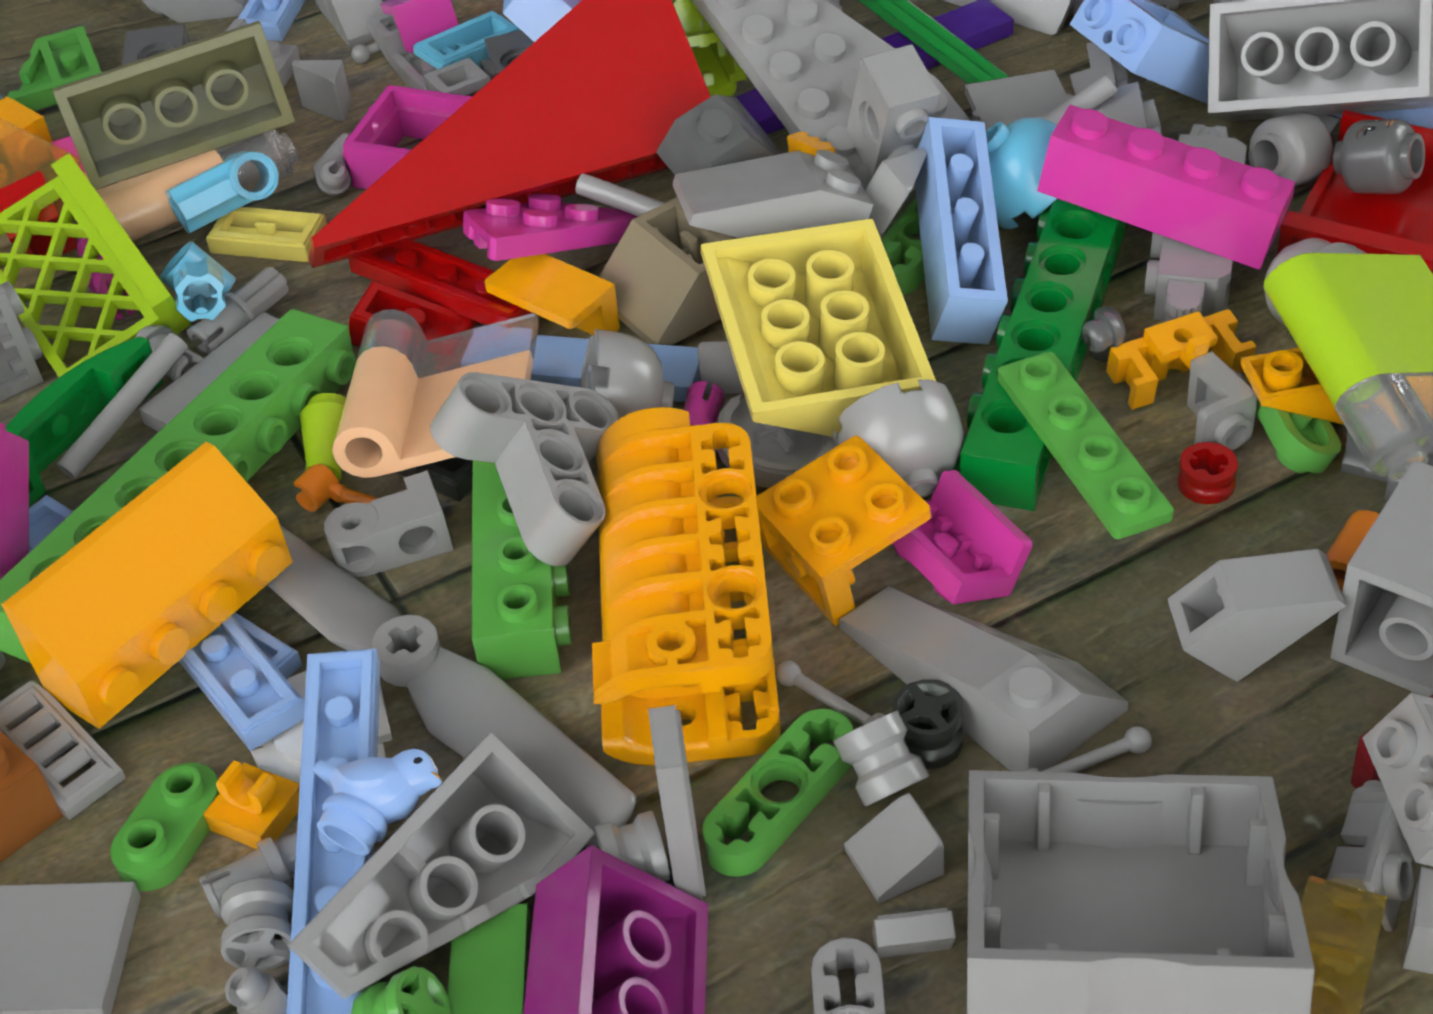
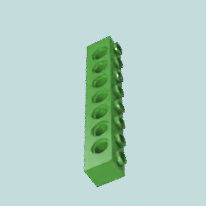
[0,309,356,663]

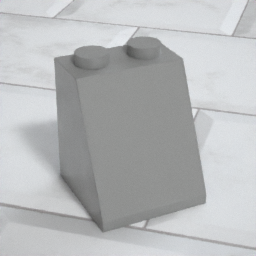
[1330,460,1433,697]

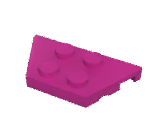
[463,194,638,261]

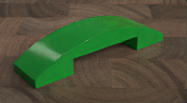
[6,336,164,507]

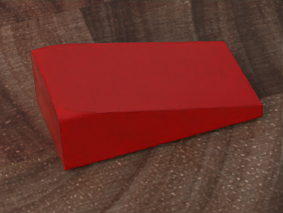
[348,281,477,362]

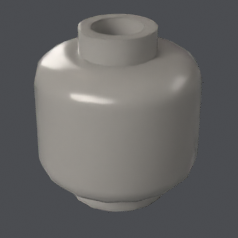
[1248,112,1333,186]

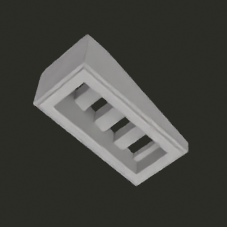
[0,680,126,820]

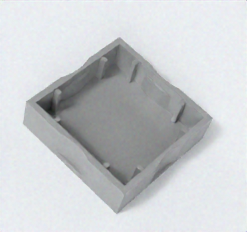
[967,770,1314,1014]

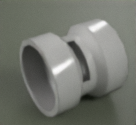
[833,711,930,807]

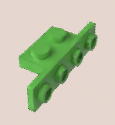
[998,352,1174,539]

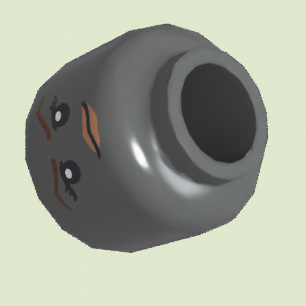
[1333,119,1425,194]

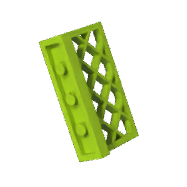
[0,153,191,377]

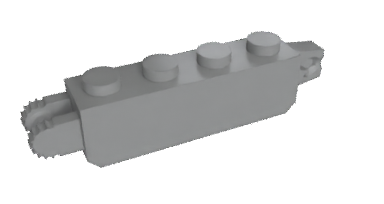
[1144,124,1247,322]

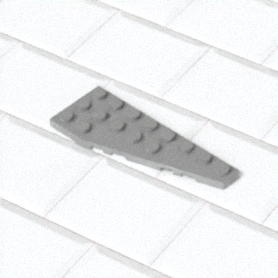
[691,0,971,207]

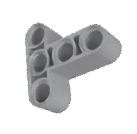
[430,372,619,566]

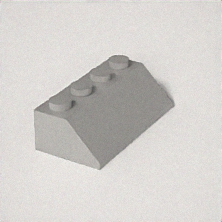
[1208,0,1433,122]

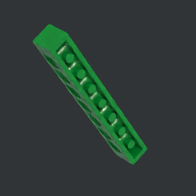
[952,198,1129,512]

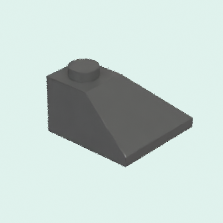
[656,95,783,175]

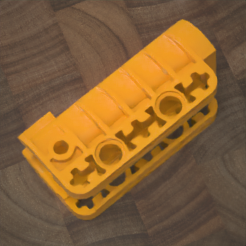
[592,407,781,766]

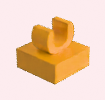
[203,760,300,849]

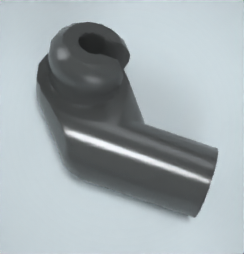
[1082,306,1126,362]

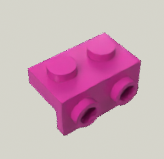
[892,470,1032,604]

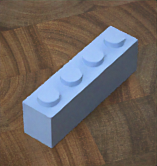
[915,117,1008,345]

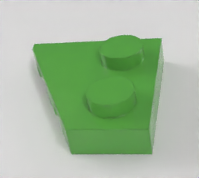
[8,26,102,111]

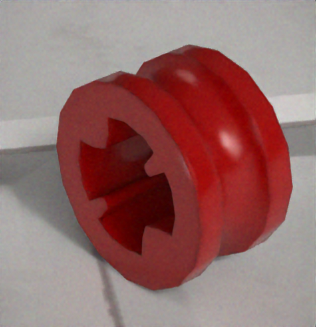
[1177,442,1238,505]

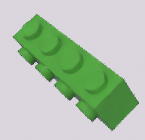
[472,460,572,680]

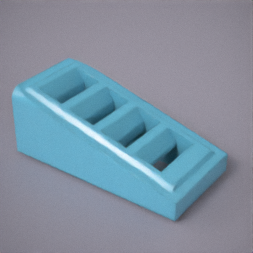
[413,11,521,70]

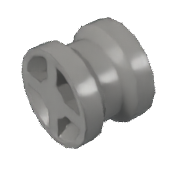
[595,810,671,883]
[220,878,294,971]

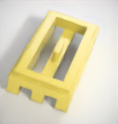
[206,207,327,263]

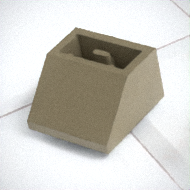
[599,197,733,345]

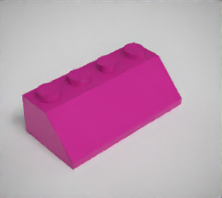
[1037,104,1295,270]

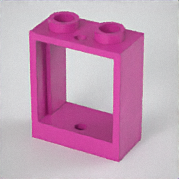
[343,85,471,189]

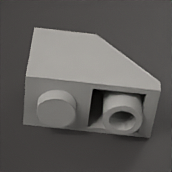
[1167,549,1347,682]

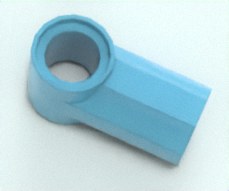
[165,152,279,233]
[159,241,236,322]

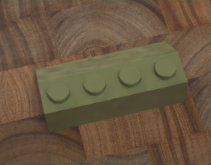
[52,21,295,190]

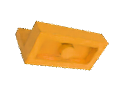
[485,254,620,335]

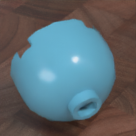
[986,117,1057,229]

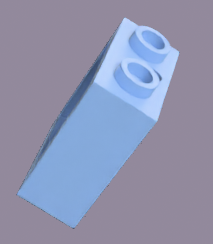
[1069,0,1209,104]

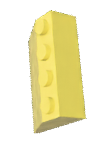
[701,218,937,437]

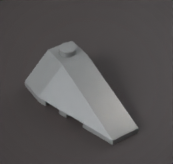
[839,586,1128,771]
[288,732,595,1000]

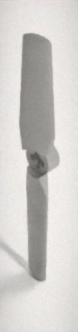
[267,525,637,848]

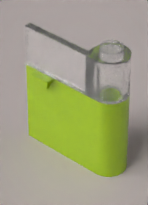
[1263,253,1433,480]

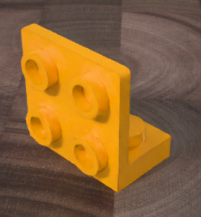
[756,436,931,626]

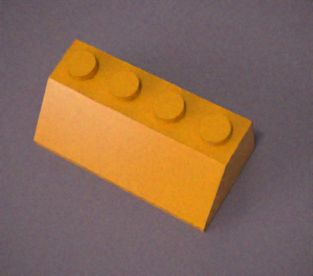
[1,442,293,729]

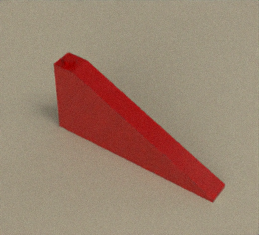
[308,0,711,268]

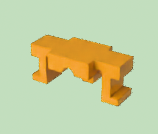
[1106,309,1257,410]

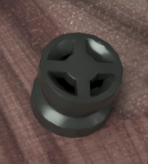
[893,679,963,769]

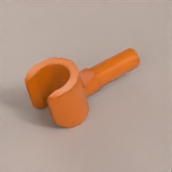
[293,464,378,512]

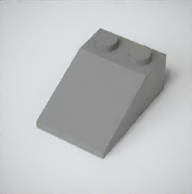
[672,150,874,238]

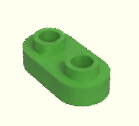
[1255,398,1341,473]
[110,762,219,891]

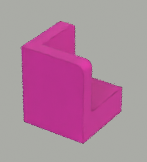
[380,0,459,53]

